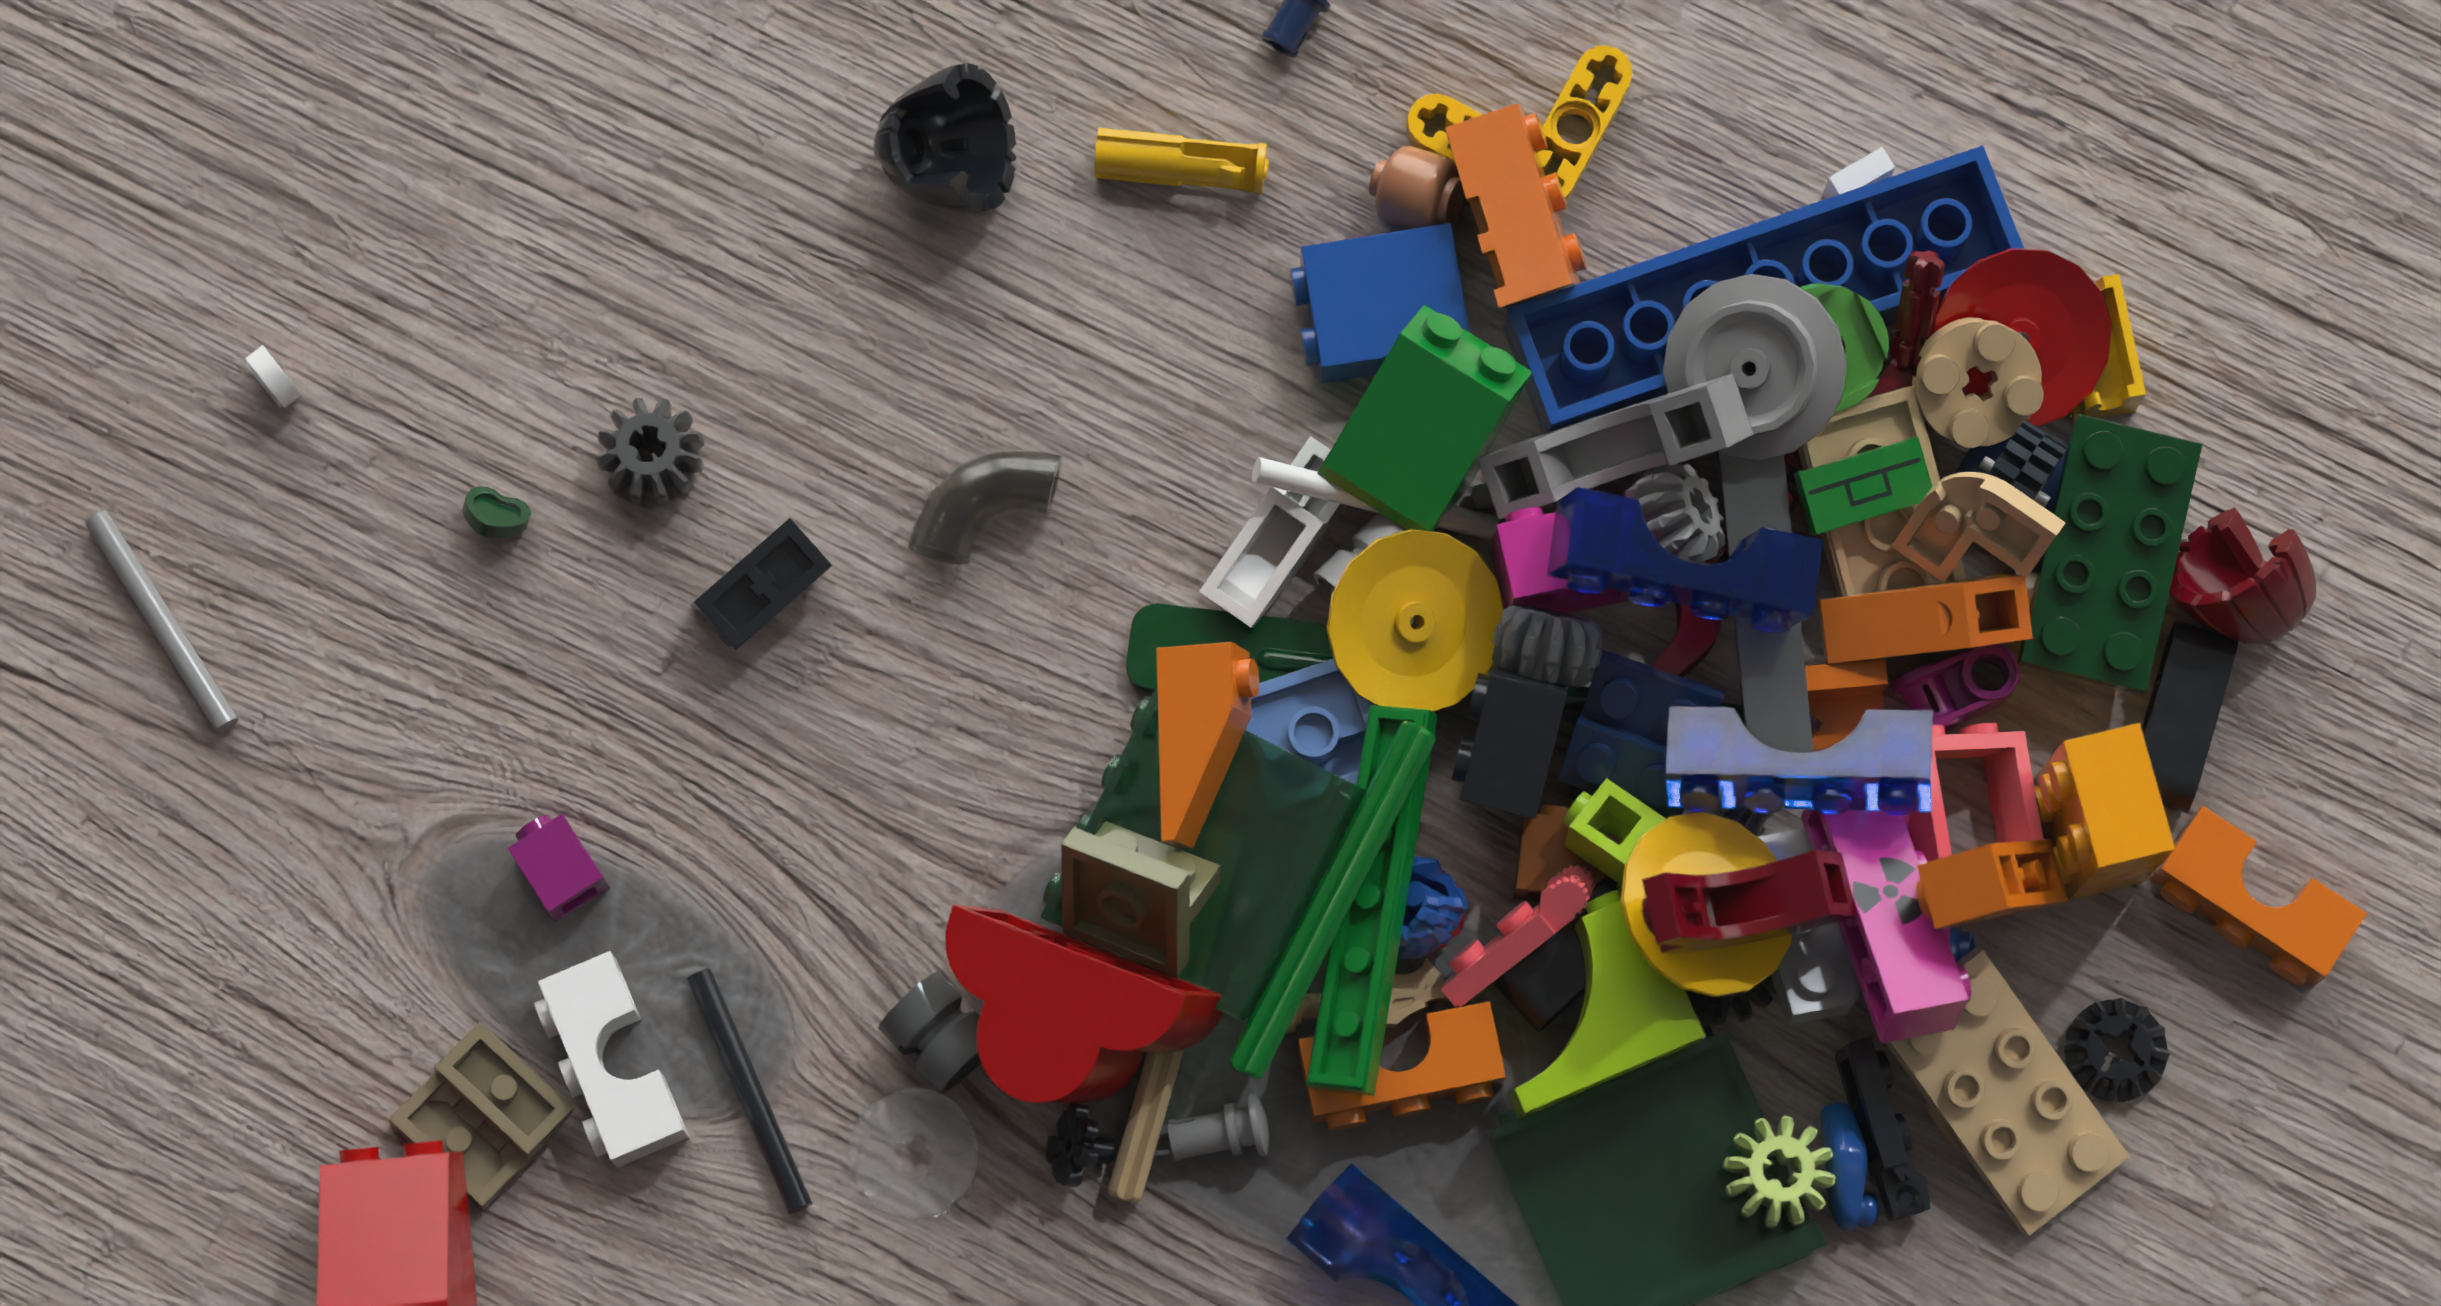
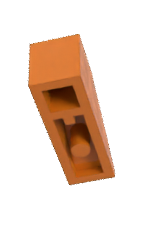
[1156,642,1259,849]
[1916,839,2068,929]

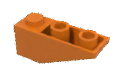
[1817,574,2033,664]

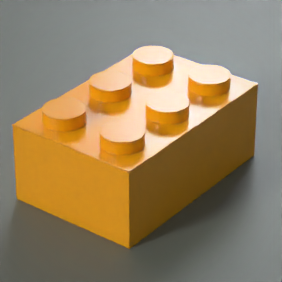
[2034,723,2175,900]

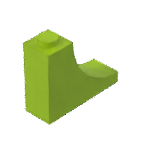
[1508,889,1705,1119]

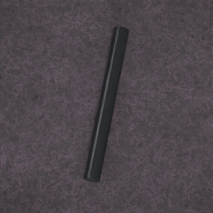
[687,968,813,1214]

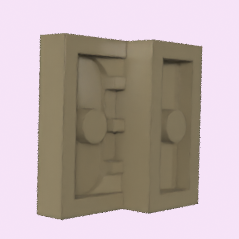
[389,1021,574,1212]

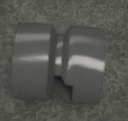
[878,971,981,1095]

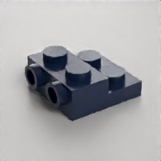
[1558,650,1725,819]

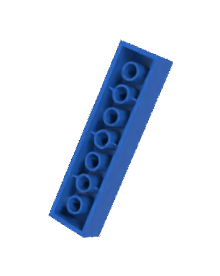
[1503,145,2024,434]

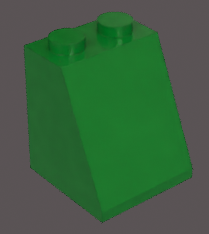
[1317,305,1532,532]

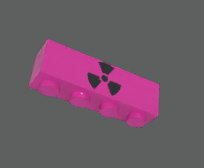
[1801,772,1971,1044]

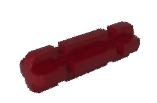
[1891,250,1945,369]

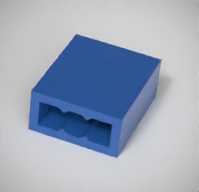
[1290,223,1470,384]

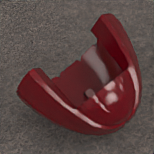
[2169,507,2316,644]

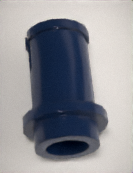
[1261,0,1331,58]

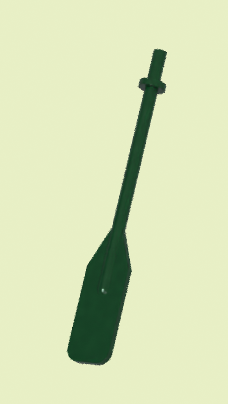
[1126,603,1744,731]

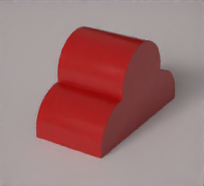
[945,905,1229,1103]

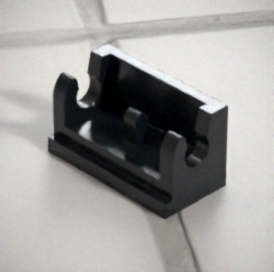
[691,518,833,650]

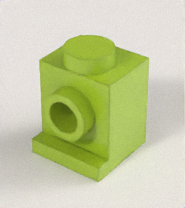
[1563,778,1666,891]

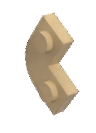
[1891,472,2066,583]

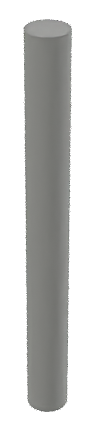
[85,511,238,733]

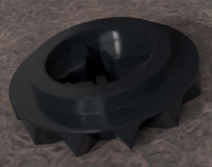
[2064,998,2170,1102]

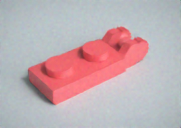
[1441,864,1596,1007]

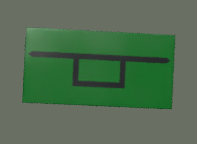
[1793,437,1933,535]

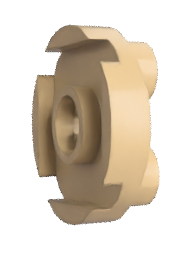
[1912,318,2044,448]

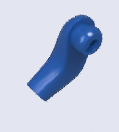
[1820,1103,1879,1231]

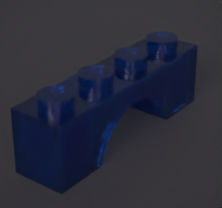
[1547,487,1823,633]
[1665,706,1933,816]
[1286,1163,1519,1306]

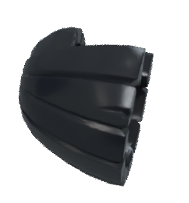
[874,63,1016,212]

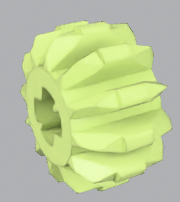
[1723,1116,1835,1228]

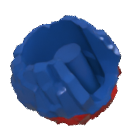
[1398,856,1468,959]

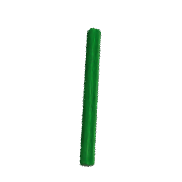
[1229,721,1435,1079]

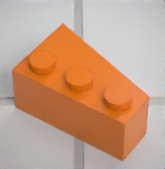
[1445,103,1587,309]

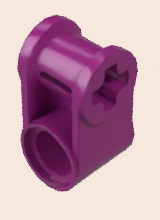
[1890,644,2020,734]

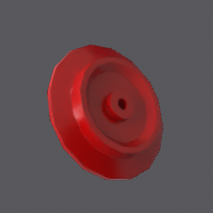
[1932,248,2112,427]

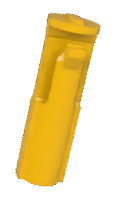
[1094,128,1269,195]

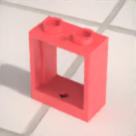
[1883,723,2043,862]

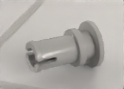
[1168,1092,1269,1162]

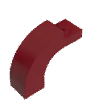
[1642,850,1857,953]

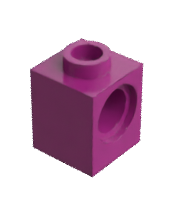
[507,813,610,922]

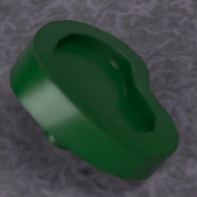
[462,486,531,538]

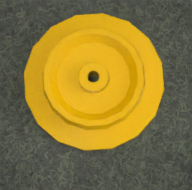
[1327,529,1504,712]
[1621,812,1792,997]

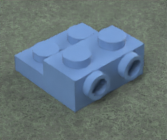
[1244,658,1372,827]

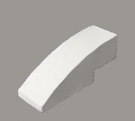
[1199,436,1346,628]

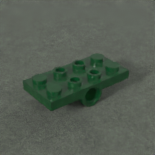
[2018,414,2203,694]

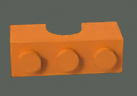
[2151,805,2367,987]
[1298,1001,1506,1131]

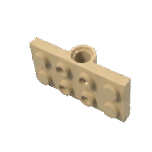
[1886,948,2130,1236]

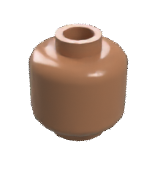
[1369,146,1466,230]

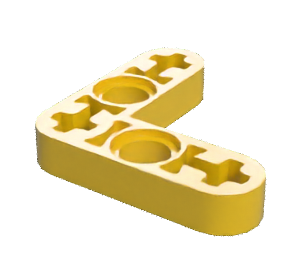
[1406,45,1632,203]

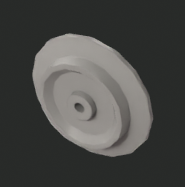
[1663,274,1847,460]

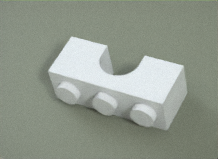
[534,951,689,1168]

